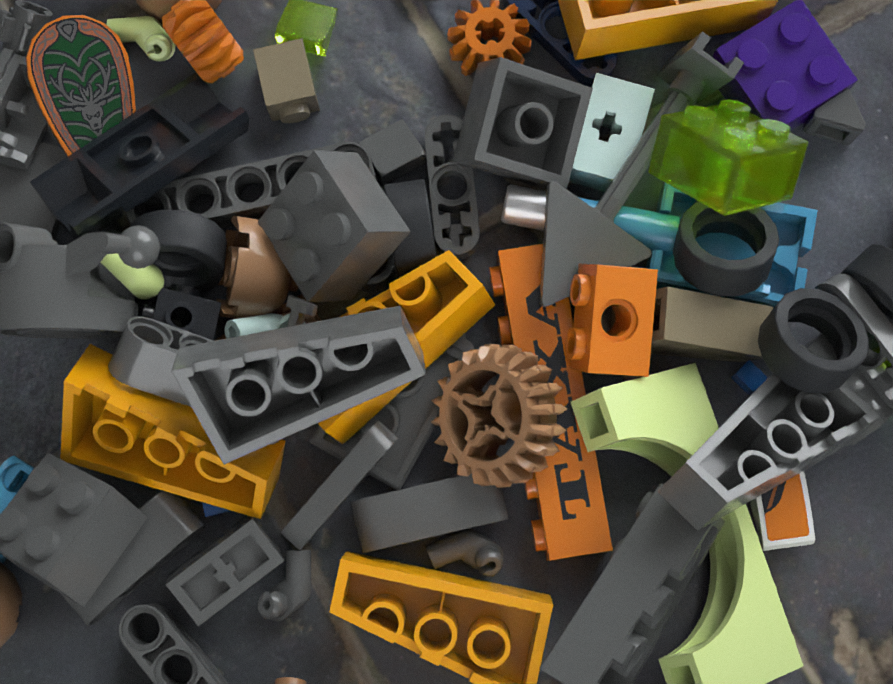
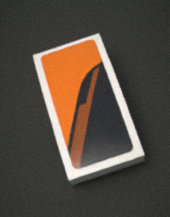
[750,471,815,551]

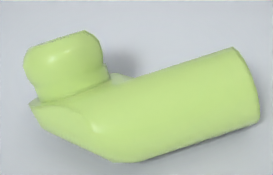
[106,16,176,62]
[100,253,164,300]

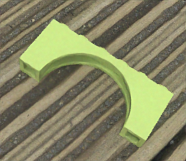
[571,363,803,684]

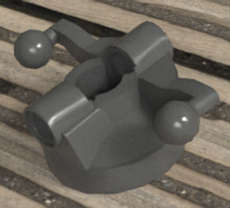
[0,222,161,339]

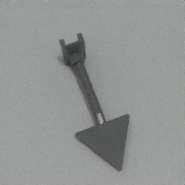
[540,31,744,307]

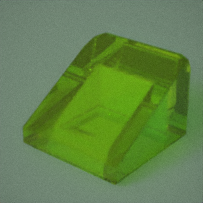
[275,0,338,57]

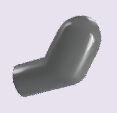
[425,529,504,576]
[257,550,311,621]

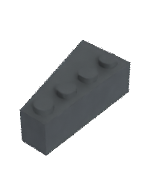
[171,306,426,464]
[658,344,881,531]
[540,483,725,684]

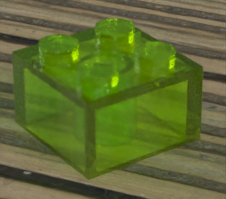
[648,100,809,216]

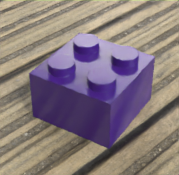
[712,0,858,150]

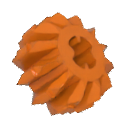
[162,0,244,84]
[447,0,532,76]

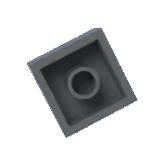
[453,57,593,189]
[258,150,411,302]
[0,453,148,607]

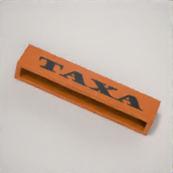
[489,244,613,561]

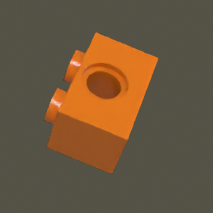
[565,263,658,377]

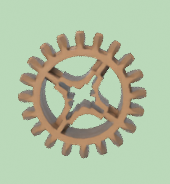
[430,344,568,488]

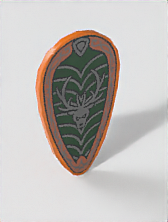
[26,15,136,157]

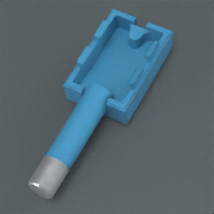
[501,181,818,307]

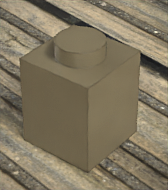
[253,38,320,123]

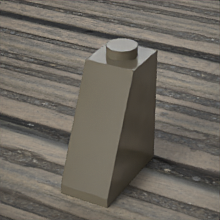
[611,287,774,362]

